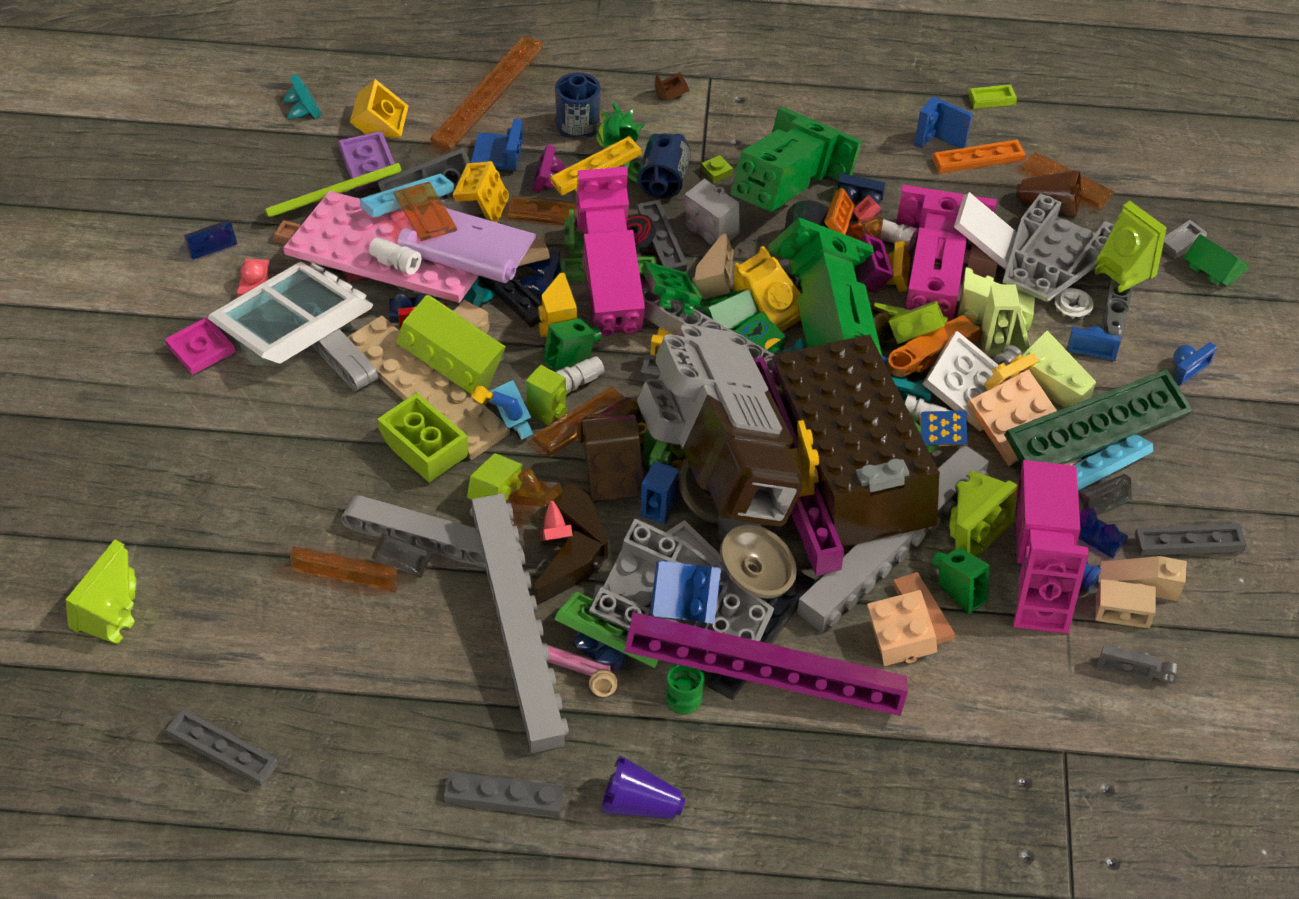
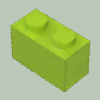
[889,300,946,344]
[526,365,567,427]
[467,453,523,501]

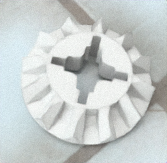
[1054,288,1093,320]

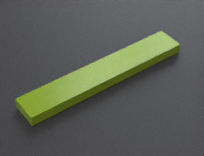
[264,163,402,218]

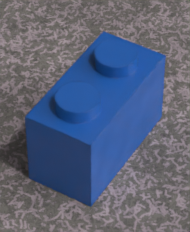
[641,461,679,525]

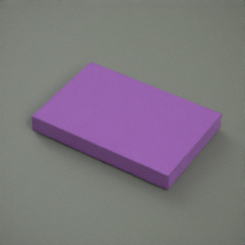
[338,131,395,192]

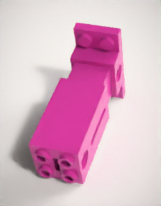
[575,166,645,336]
[896,185,997,322]
[1013,460,1088,634]

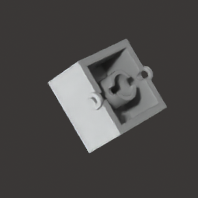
[685,178,739,245]

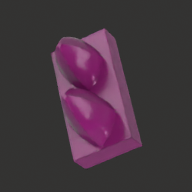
[531,144,566,193]

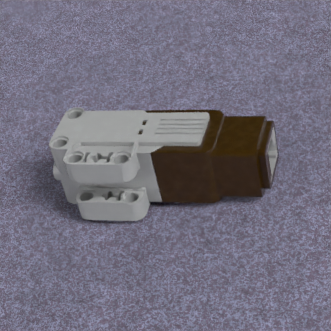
[637,324,804,526]

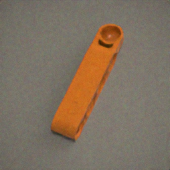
[886,315,982,378]

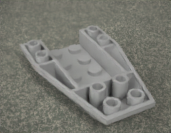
[1003,193,1114,302]
[589,519,774,641]

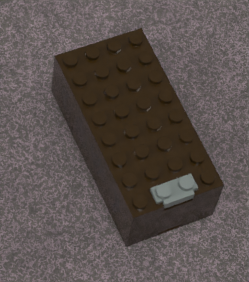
[772,334,940,547]

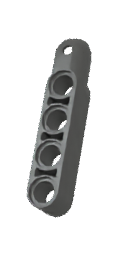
[1103,277,1133,339]

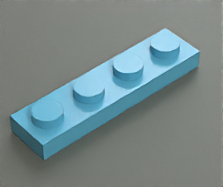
[360,173,454,218]
[1073,435,1153,490]

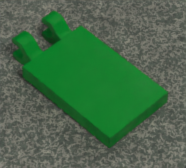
[641,261,702,315]

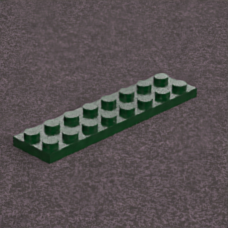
[1004,369,1193,464]

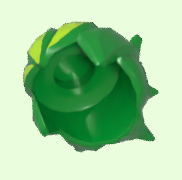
[596,102,645,149]

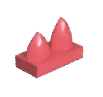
[539,501,573,542]

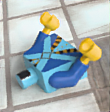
[471,380,533,441]

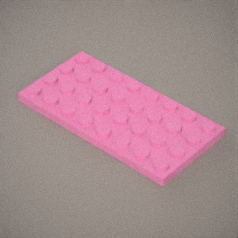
[284,191,479,303]

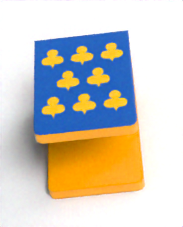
[920,411,967,446]

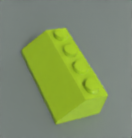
[396,295,506,394]

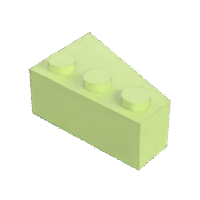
[957,267,1035,332]
[980,284,1030,357]
[1023,331,1096,408]

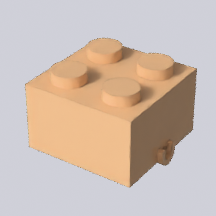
[867,590,938,666]

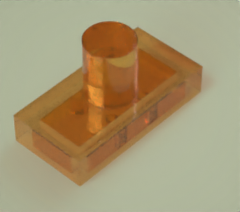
[510,468,563,507]

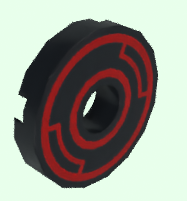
[627,214,656,253]

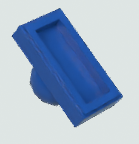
[1067,326,1121,361]
[1173,342,1217,386]

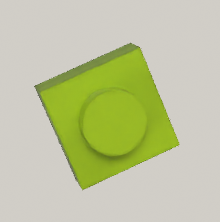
[701,155,733,183]

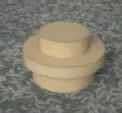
[589,669,617,697]

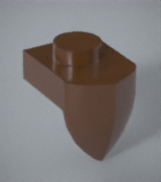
[655,72,690,101]

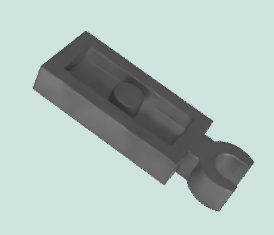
[1097,644,1177,684]

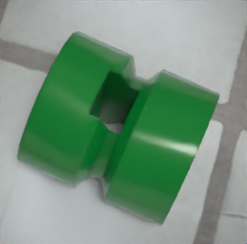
[666,664,704,715]

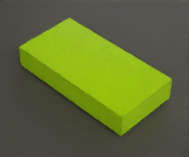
[968,85,1017,109]

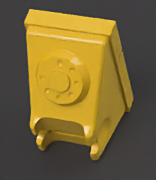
[730,246,801,332]

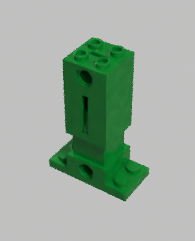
[730,107,863,212]
[768,217,882,357]

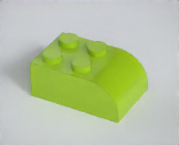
[377,392,469,483]

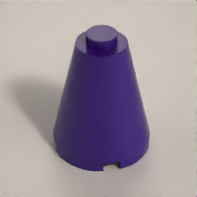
[601,756,685,819]

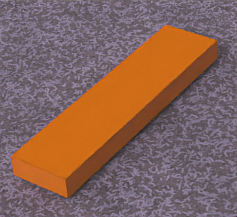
[932,139,1026,174]
[825,188,855,235]

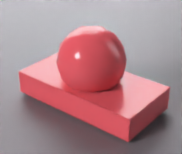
[237,259,270,297]

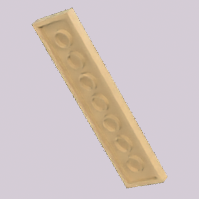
[347,315,510,460]

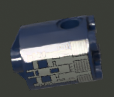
[555,72,601,137]
[637,133,691,199]

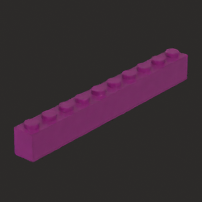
[754,357,844,576]
[624,612,908,716]

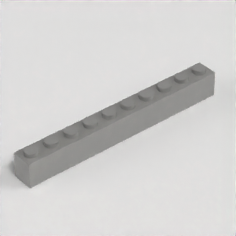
[797,445,989,632]
[472,493,569,753]

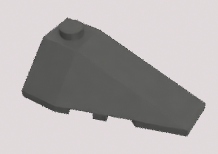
[378,147,470,192]

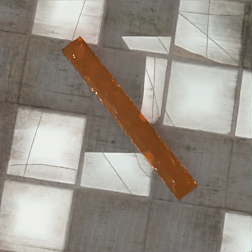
[431,35,543,152]

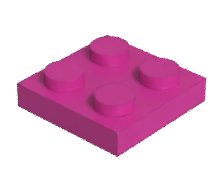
[165,317,235,375]

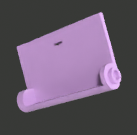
[397,204,536,283]

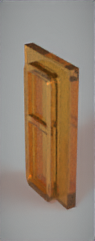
[394,181,457,241]

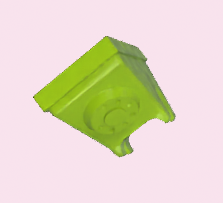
[1094,201,1167,292]
[949,470,1017,557]
[66,540,137,644]

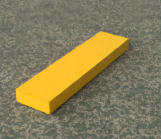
[550,136,642,196]

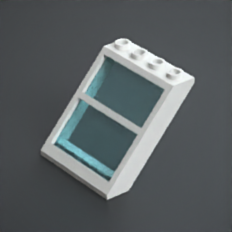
[207,261,373,364]

